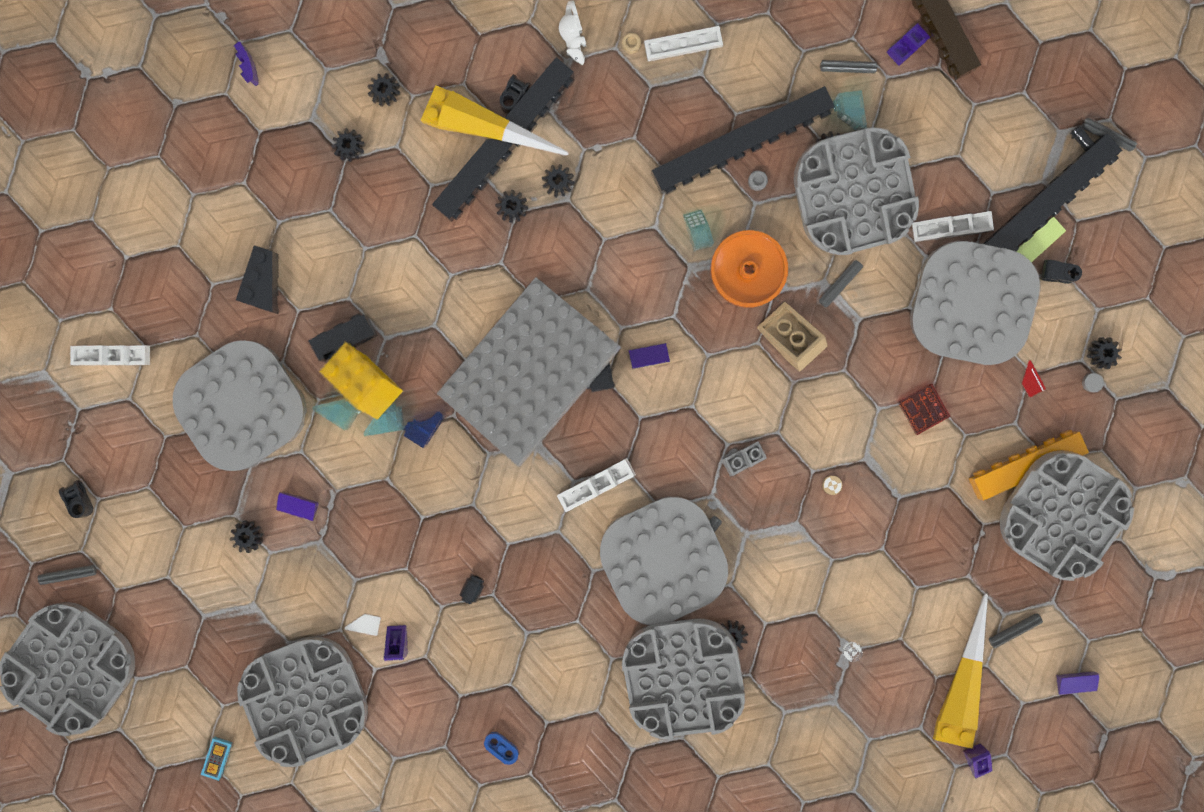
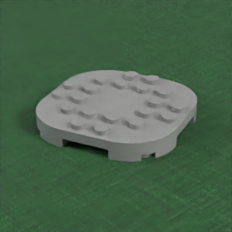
[794,128,919,255]
[910,241,1040,365]
[173,341,307,471]
[1000,450,1134,581]
[600,496,728,625]
[0,602,135,736]
[622,619,745,740]
[237,637,368,767]

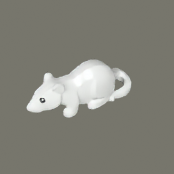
[559,0,586,65]

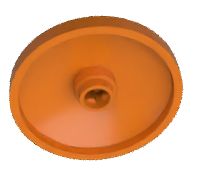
[710,230,788,308]

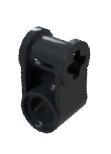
[500,74,531,114]
[1041,260,1082,284]
[59,480,93,518]

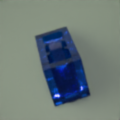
[403,411,446,448]

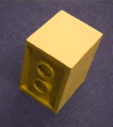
[319,342,403,420]

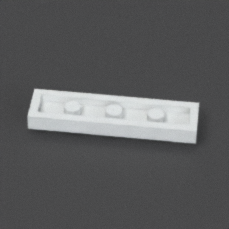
[644,26,723,62]

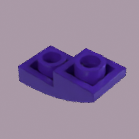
[234,41,259,86]

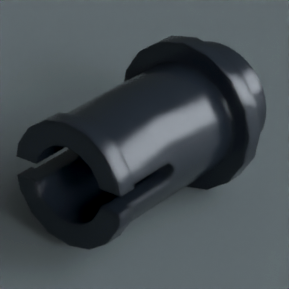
[1070,125,1095,151]

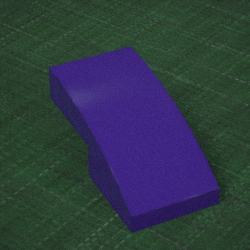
[886,23,930,66]

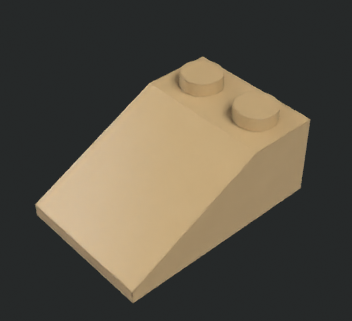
[757,302,827,372]

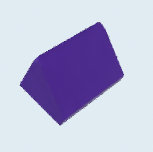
[629,343,670,369]
[276,492,319,521]
[1056,671,1099,695]

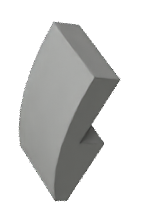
[722,441,767,477]

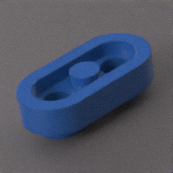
[484,732,519,765]

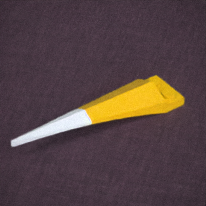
[421,85,568,155]
[933,594,988,749]

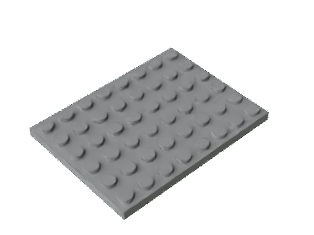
[437,277,621,467]

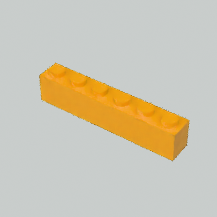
[968,430,1089,500]

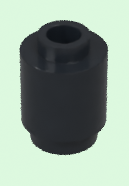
[459,574,485,604]

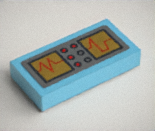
[201,737,233,781]

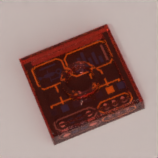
[897,383,951,435]

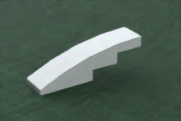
[912,211,994,242]
[70,345,150,365]
[557,458,636,512]

